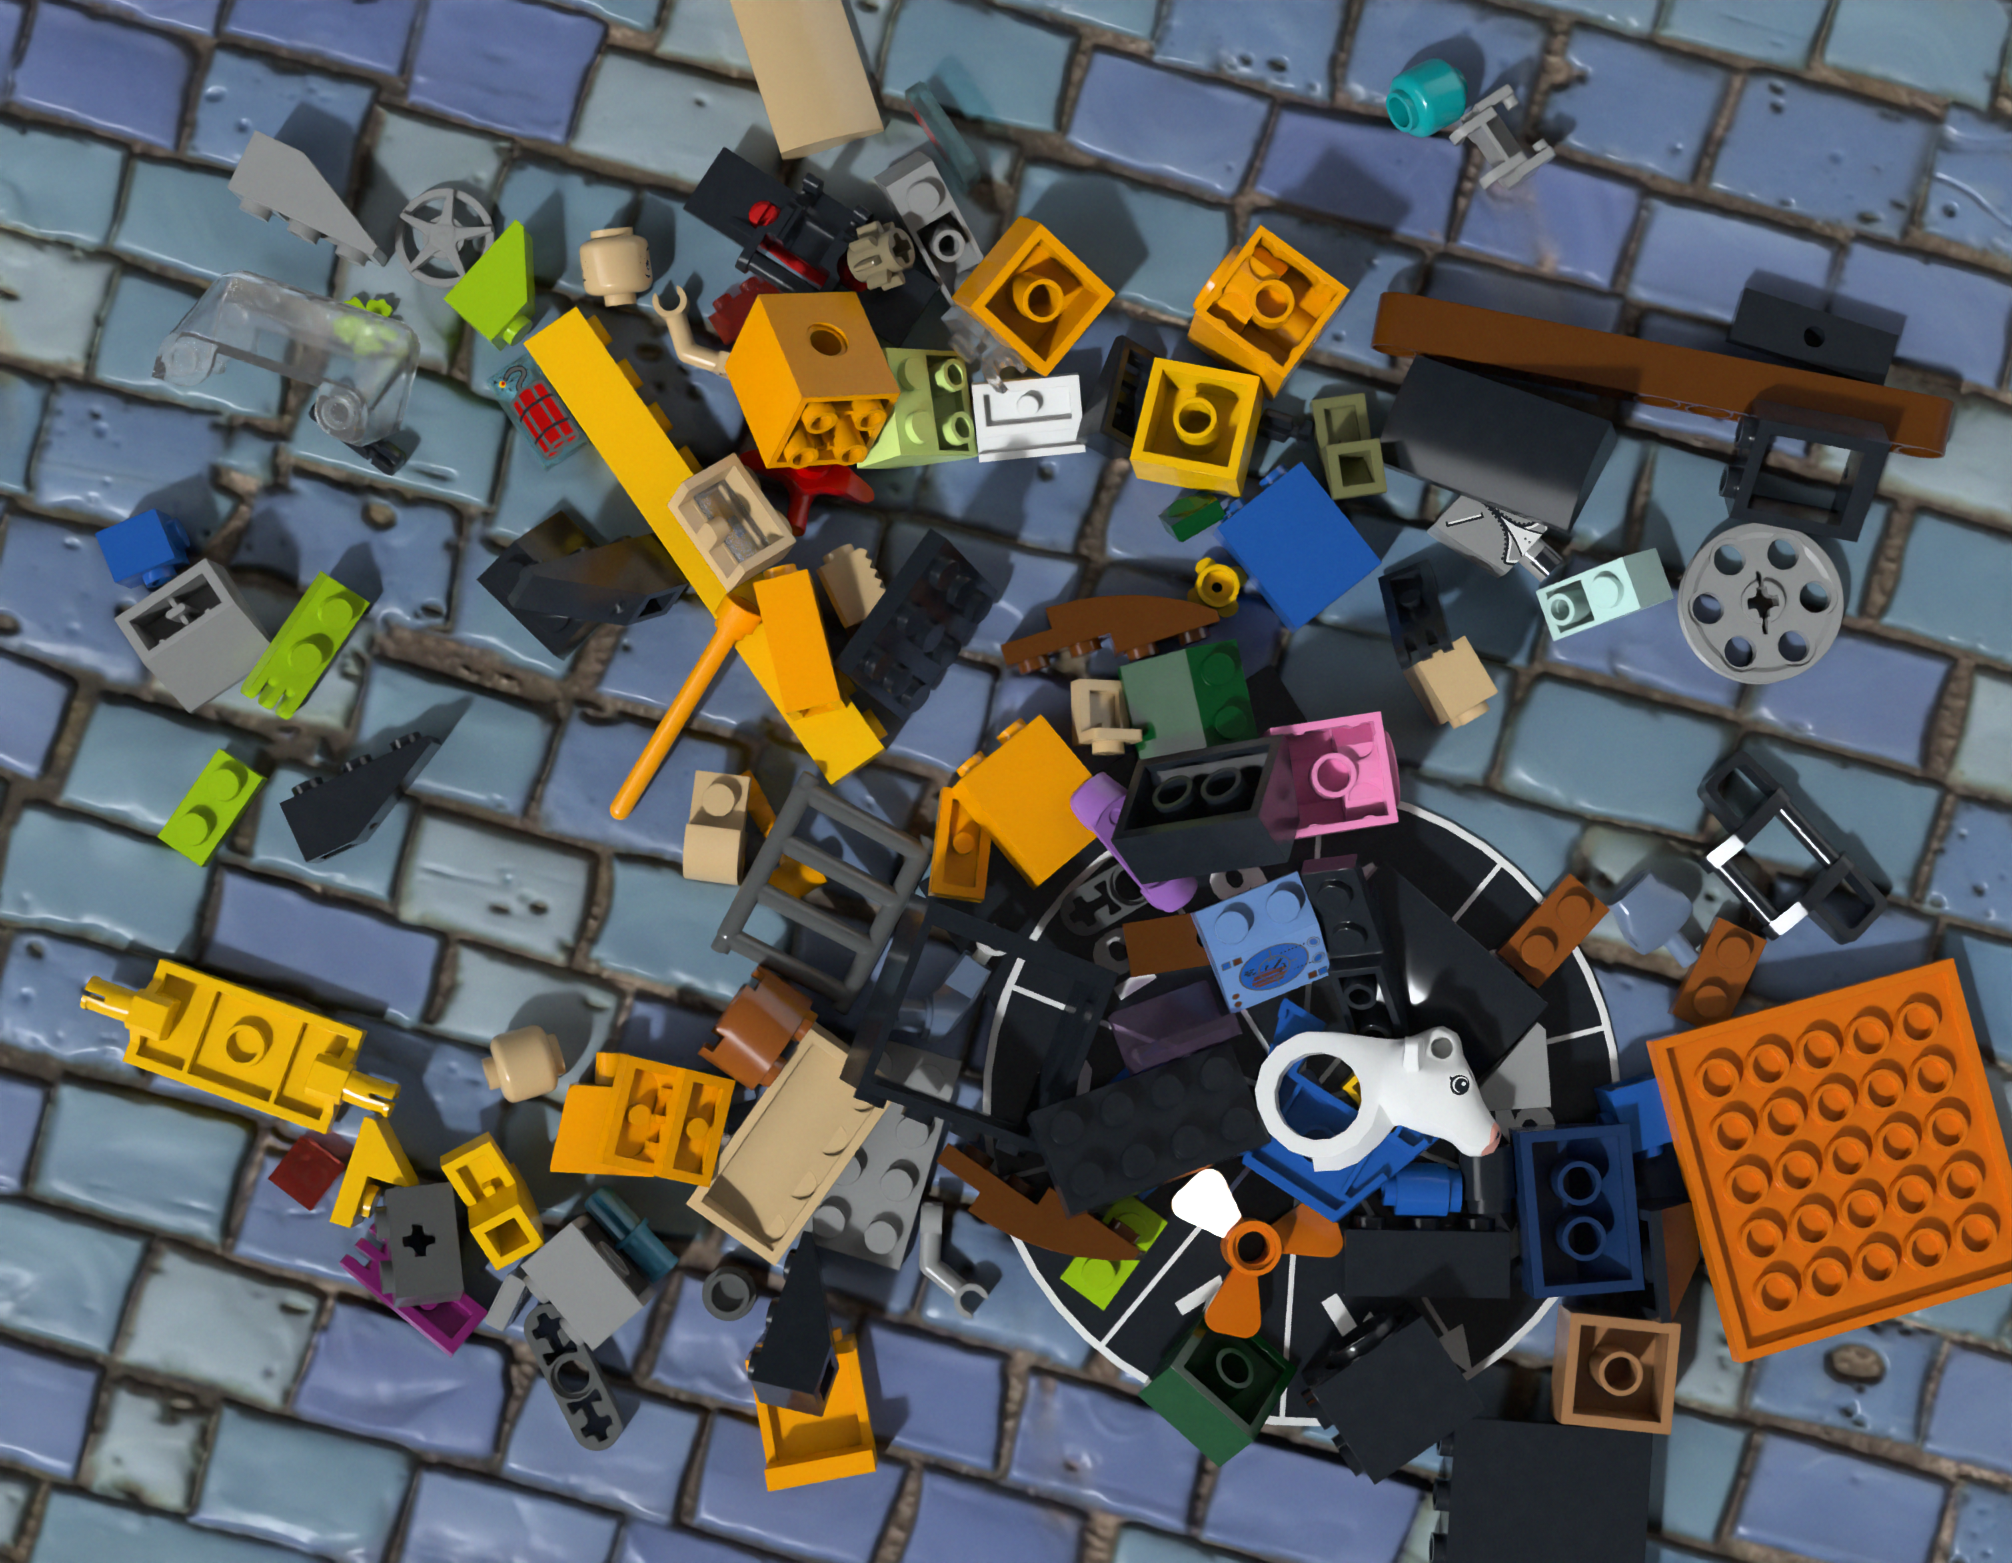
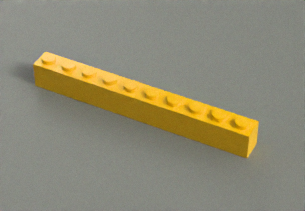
[523,306,888,787]

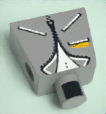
[1426,495,1563,582]

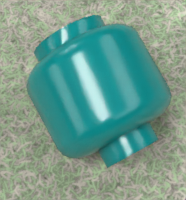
[1386,57,1468,138]

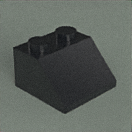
[476,510,602,661]

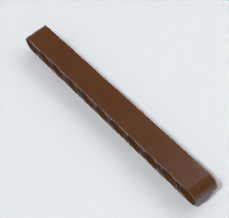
[1370,292,1954,459]

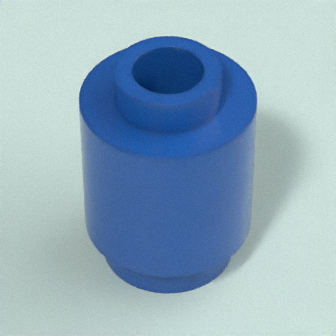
[1381,1162,1462,1218]

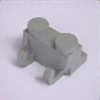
[1449,83,1557,192]

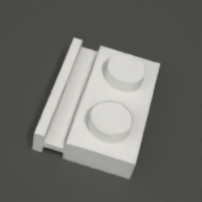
[971,372,1086,463]

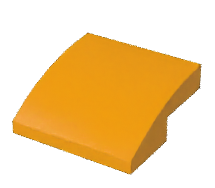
[594,1054,736,1188]

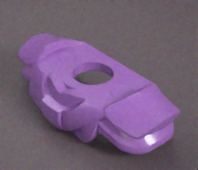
[1070,772,1198,912]

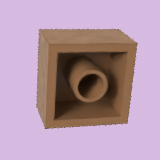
[1548,1304,1681,1435]

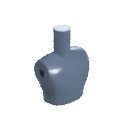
[1607,869,1700,968]

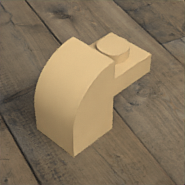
[683,770,752,886]

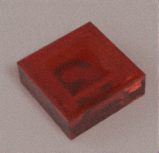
[268,1134,348,1211]

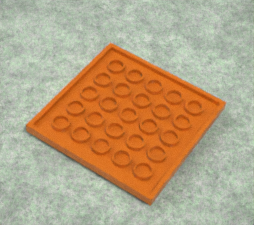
[1646,958,2012,1363]

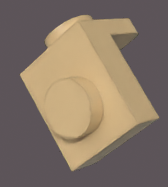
[1071,679,1143,756]

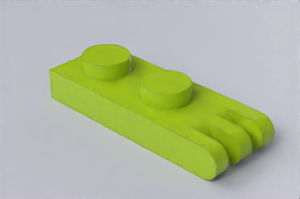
[240,571,370,720]

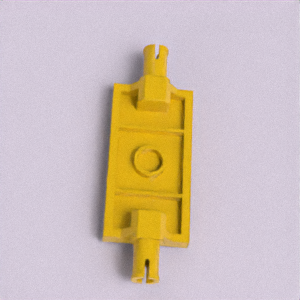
[80,959,401,1134]

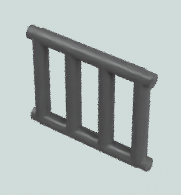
[711,771,934,1015]

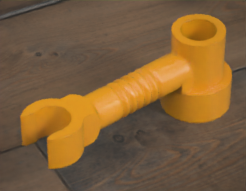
[739,769,827,899]

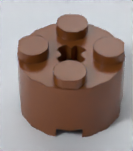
[698,964,818,1091]

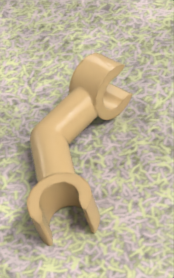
[652,285,730,380]

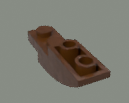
[1000,595,1220,675]
[936,1142,1147,1261]

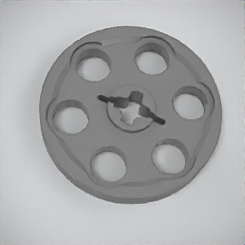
[1677,523,1844,684]

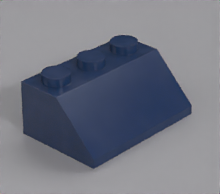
[1508,1123,1645,1299]

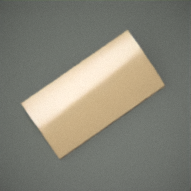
[729,0,884,164]
[686,1022,892,1266]

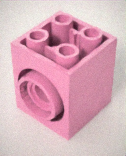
[1259,711,1400,840]

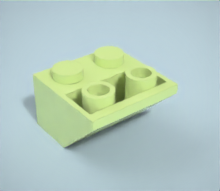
[857,348,978,469]

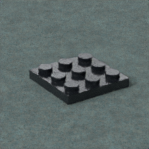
[833,528,998,722]

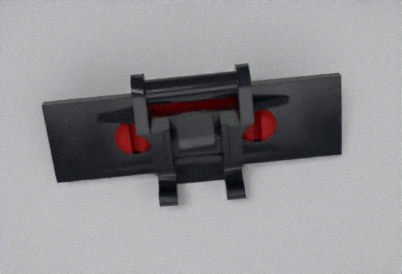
[683,147,940,348]

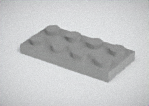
[796,1039,962,1270]

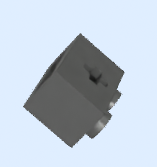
[374,1182,464,1308]

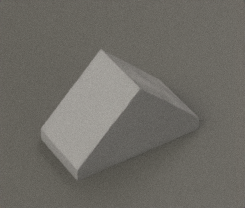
[1476,1022,1551,1111]

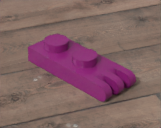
[339,1223,488,1358]

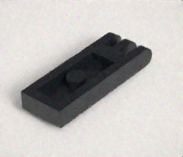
[1378,559,1455,669]

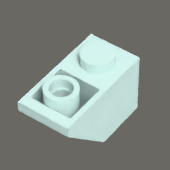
[1536,548,1674,641]

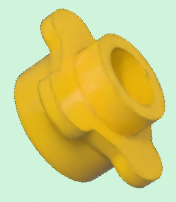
[1187,558,1247,618]

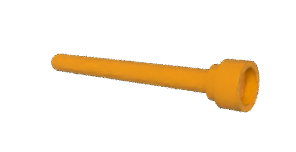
[610,592,762,820]

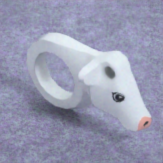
[1255,1026,1501,1172]

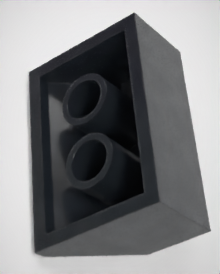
[1111,734,1300,884]

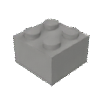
[521,1211,657,1351]

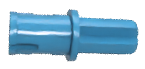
[584,1185,679,1284]

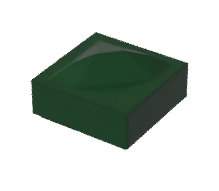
[1158,491,1226,543]

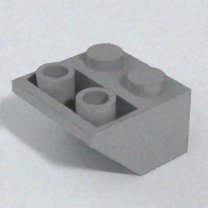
[114,558,272,714]

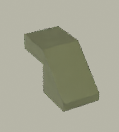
[1309,393,1387,500]

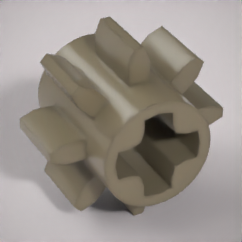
[847,220,915,291]

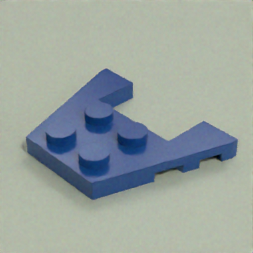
[1242,998,1440,1223]

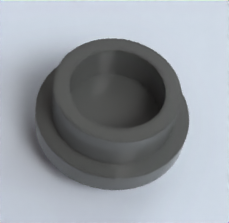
[702,1266,757,1321]

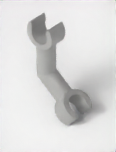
[919,1201,989,1319]

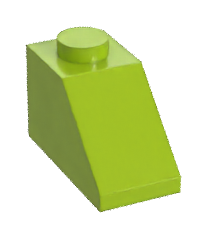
[443,219,536,352]

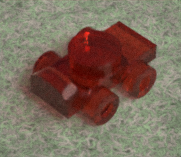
[708,276,781,346]

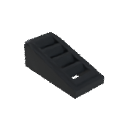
[1076,335,1162,459]

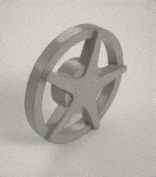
[394,188,496,289]

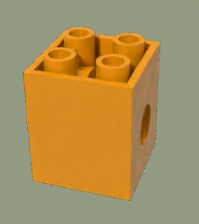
[1187,224,1350,402]
[724,291,901,469]

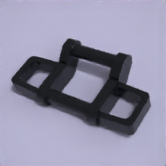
[1697,750,1887,945]

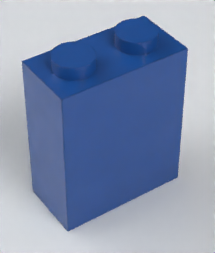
[1213,461,1382,635]

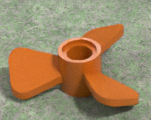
[1171,1169,1343,1338]

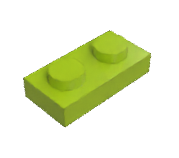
[157,748,268,867]
[1060,1196,1168,1311]

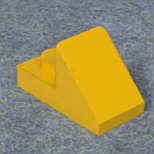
[329,1113,419,1228]

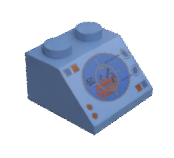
[1190,871,1329,1014]

